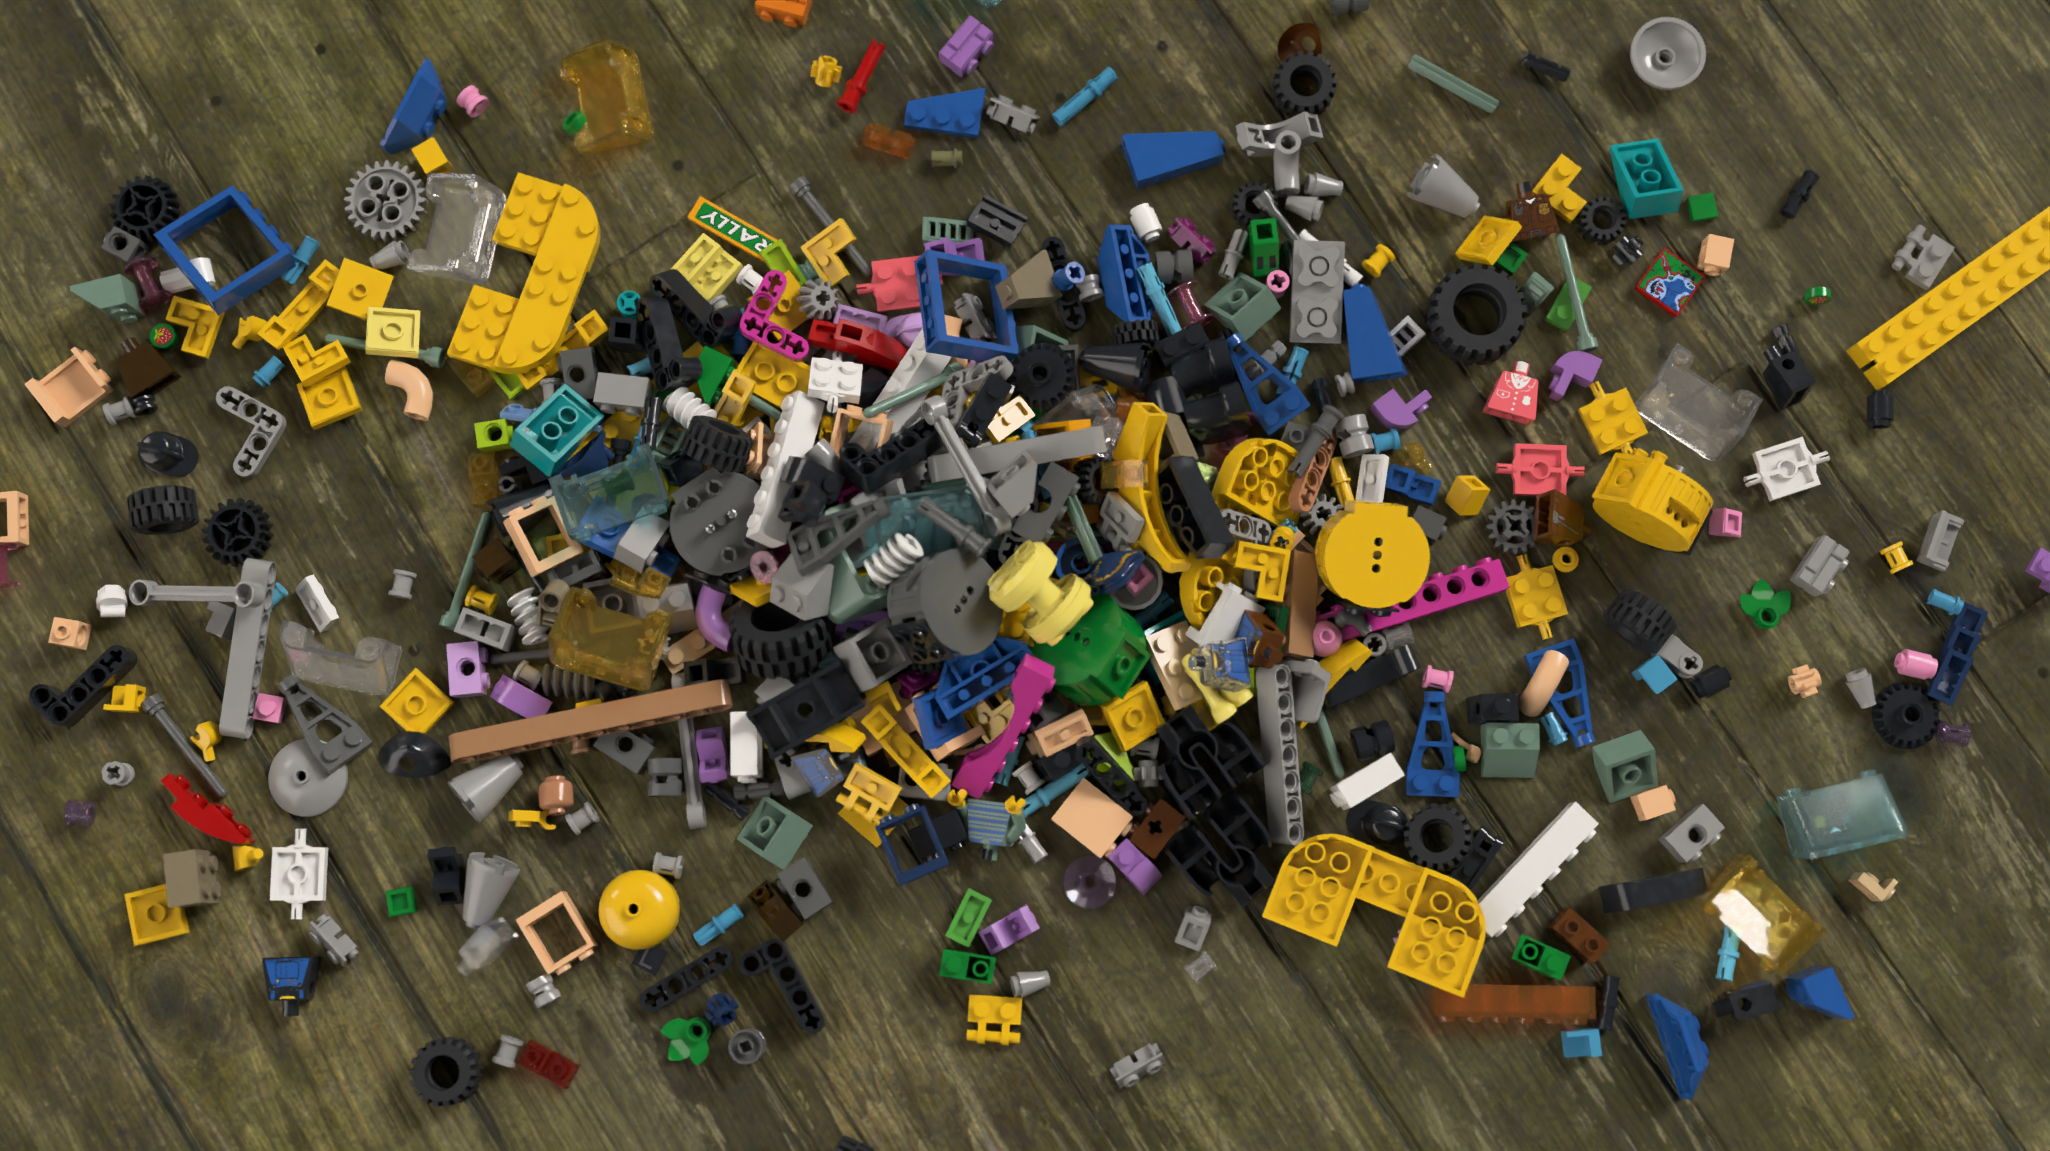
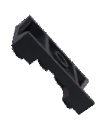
[746,659,866,760]

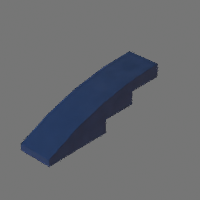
[1926,601,1988,706]

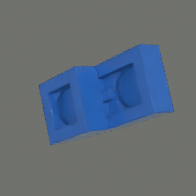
[1385,463,1442,507]

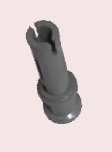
[1287,405,1344,479]
[916,497,993,560]

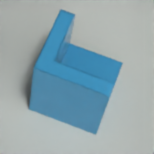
[1631,655,1677,694]
[1561,1028,1602,1058]

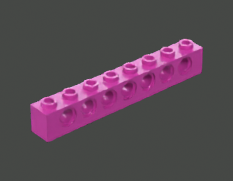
[1315,557,1510,643]

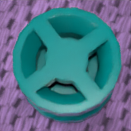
[617,290,641,319]

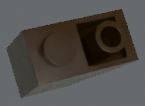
[747,879,804,942]

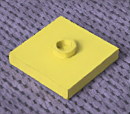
[365,307,420,358]

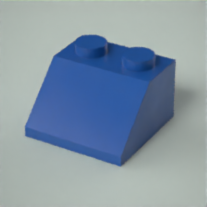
[1785,966,1855,1020]

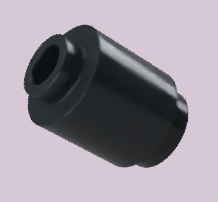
[1867,390,1894,429]
[1690,664,1732,699]

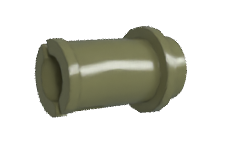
[932,148,963,169]

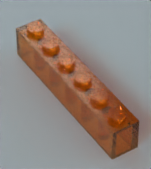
[1431,984,1596,1024]

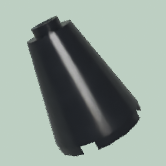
[1079,342,1152,393]
[485,483,561,546]

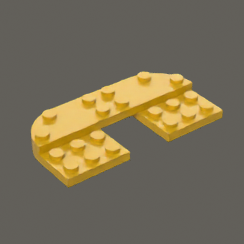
[447,172,601,374]
[1179,438,1318,630]
[1262,834,1486,998]

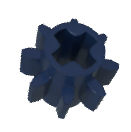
[704,993,739,1027]

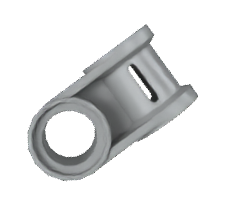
[1650,634,1703,679]
[775,749,811,800]

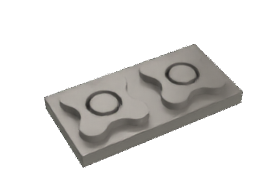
[1289,240,1345,344]

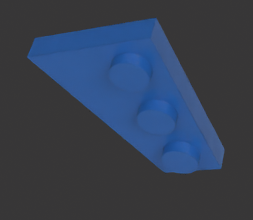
[904,88,985,138]

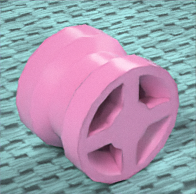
[456,85,489,118]

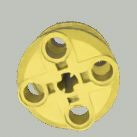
[987,540,1093,646]

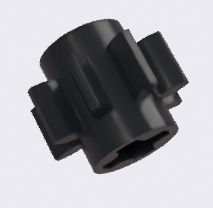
[1613,235,1644,266]

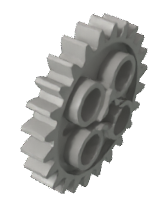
[344,160,429,242]

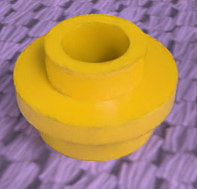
[1552,547,1579,572]

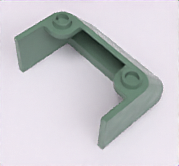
[817,501,889,624]

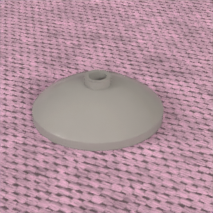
[1630,17,1706,90]
[268,739,348,817]

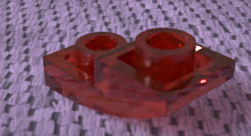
[517,1039,581,1089]

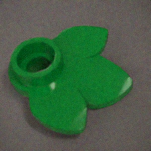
[1740,579,1791,630]
[661,1017,711,1066]

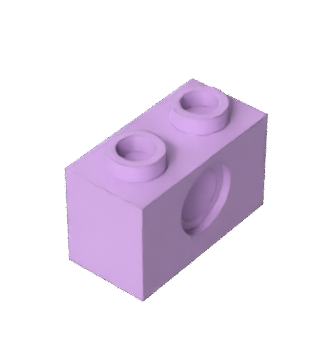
[447,641,490,698]

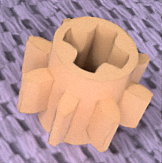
[1788,664,1822,698]

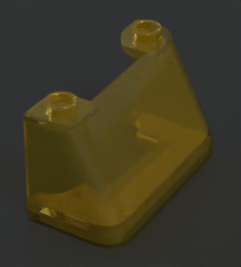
[558,37,654,155]
[548,586,672,691]
[1700,852,1828,977]

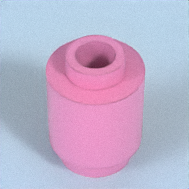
[1894,649,1938,680]

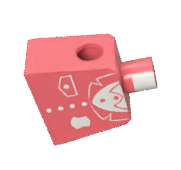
[1483,361,1538,425]

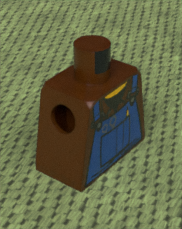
[1233,610,1284,669]

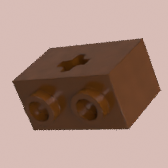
[1128,798,1186,860]
[1546,908,1611,964]

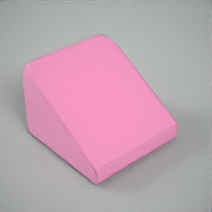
[1709,508,1742,538]
[1126,564,1154,598]

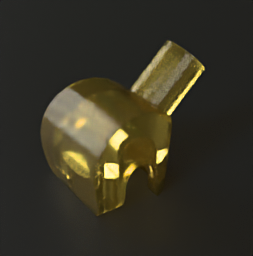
[1400,442,1434,473]

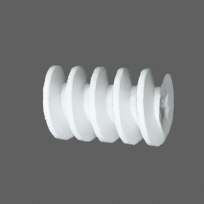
[662,386,717,429]
[864,533,924,588]
[507,587,555,645]

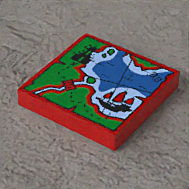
[1634,248,1706,318]

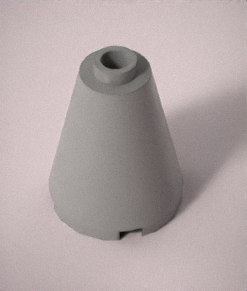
[1407,153,1480,218]
[447,755,524,823]
[462,852,520,929]

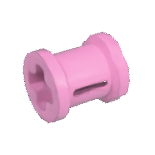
[1265,270,1290,299]
[1422,665,1454,693]

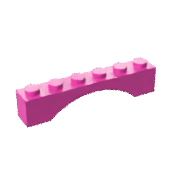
[951,653,1056,799]

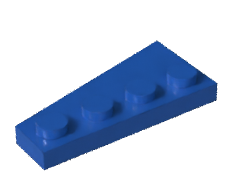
[573,496,680,585]

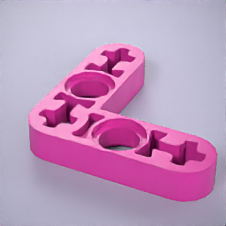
[740,270,809,362]

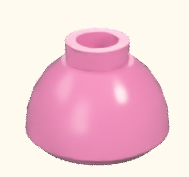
[1313,621,1342,657]

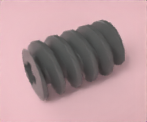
[542,663,600,700]

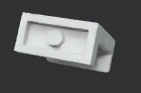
[1185,581,1265,657]

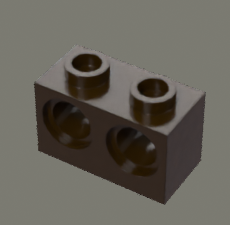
[472,538,522,585]

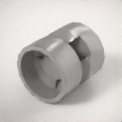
[1334,414,1375,458]

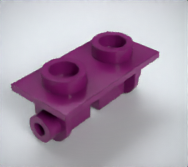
[1167,217,1217,265]
[895,668,943,700]

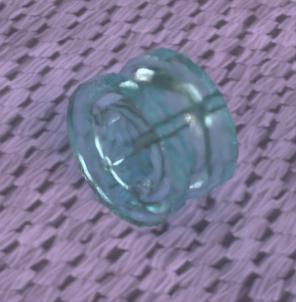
[797,258,820,281]

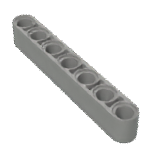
[927,425,1107,483]
[219,558,277,739]
[1256,665,1304,845]

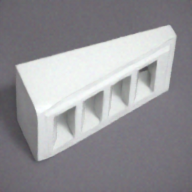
[1390,316,1426,357]

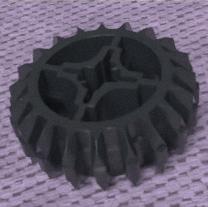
[109,175,181,243]
[201,498,274,567]

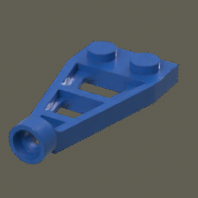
[1226,333,1311,436]
[1523,638,1595,748]
[1405,691,1459,797]

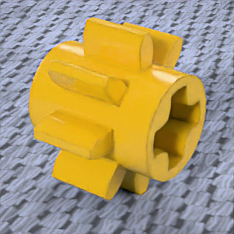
[810,56,842,87]

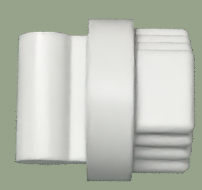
[96,585,128,617]

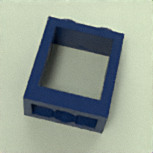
[875,803,950,886]

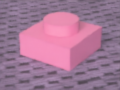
[253,693,286,724]

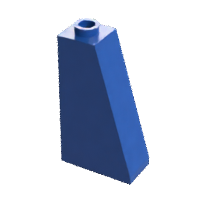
[1121,131,1226,189]
[1343,284,1407,384]

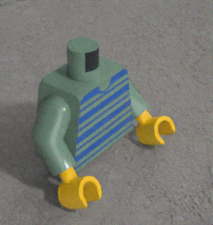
[947,789,1026,861]

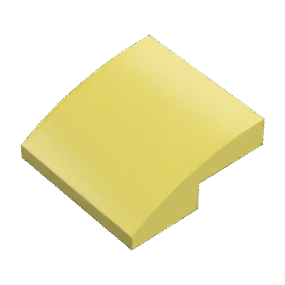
[671,233,744,303]

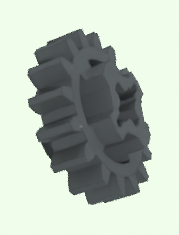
[1484,499,1536,556]

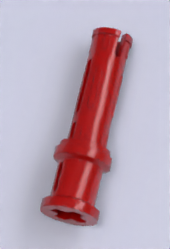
[836,40,886,114]

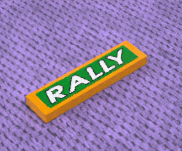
[687,196,787,263]

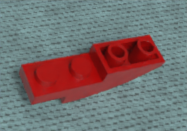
[808,318,909,370]
[161,773,255,845]

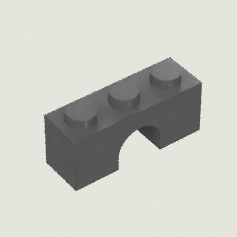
[1011,461,1081,544]

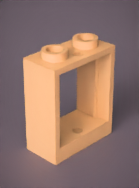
[830,405,894,474]
[0,491,29,548]
[503,495,584,577]
[516,891,598,976]

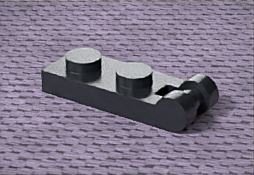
[954,372,1013,448]
[1447,825,1504,891]

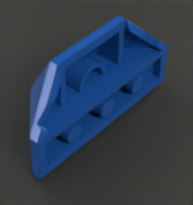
[379,57,447,155]
[1097,224,1155,323]
[934,636,1033,720]
[1645,993,1709,1100]

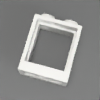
[730,712,763,784]
[1330,753,1405,810]

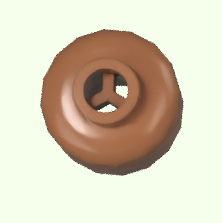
[538,776,574,816]

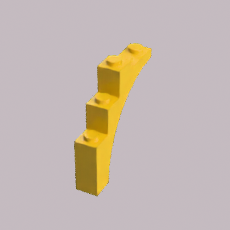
[1112,402,1192,573]

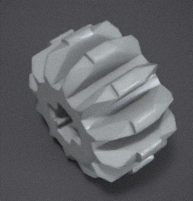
[796,278,841,320]
[1300,494,1343,536]

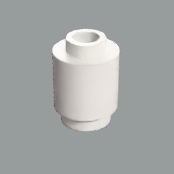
[1130,203,1163,243]

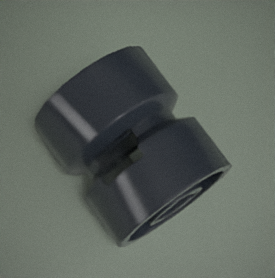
[1350,720,1396,762]

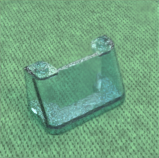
[548,443,671,543]
[875,486,987,563]
[1776,769,1909,859]

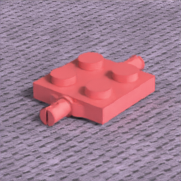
[857,255,943,313]
[1496,443,1585,496]

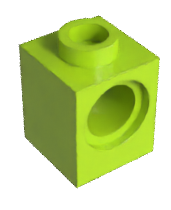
[474,419,515,453]

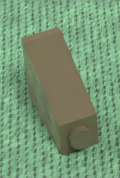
[995,250,1062,310]

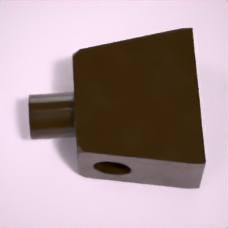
[117,337,182,399]

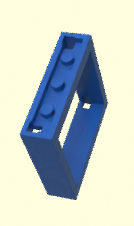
[154,185,296,316]
[915,249,1019,362]

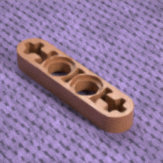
[1288,429,1337,513]

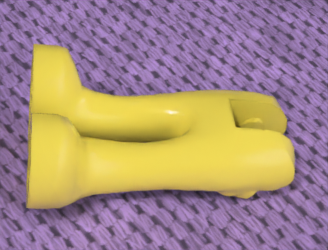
[1182,645,1253,724]

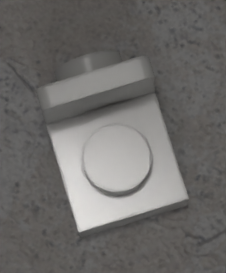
[1175,905,1212,951]

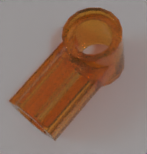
[1114,387,1144,422]

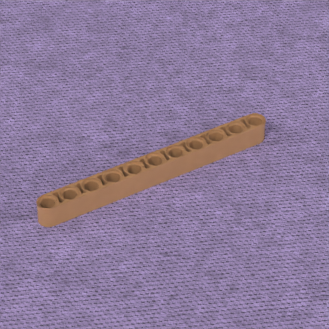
[449,679,733,764]

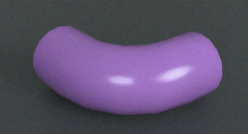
[695,584,734,653]

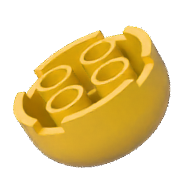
[599,870,680,950]

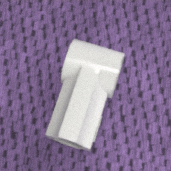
[159,257,216,295]

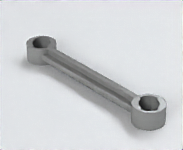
[921,395,1012,537]
[129,580,265,608]
[672,673,707,829]

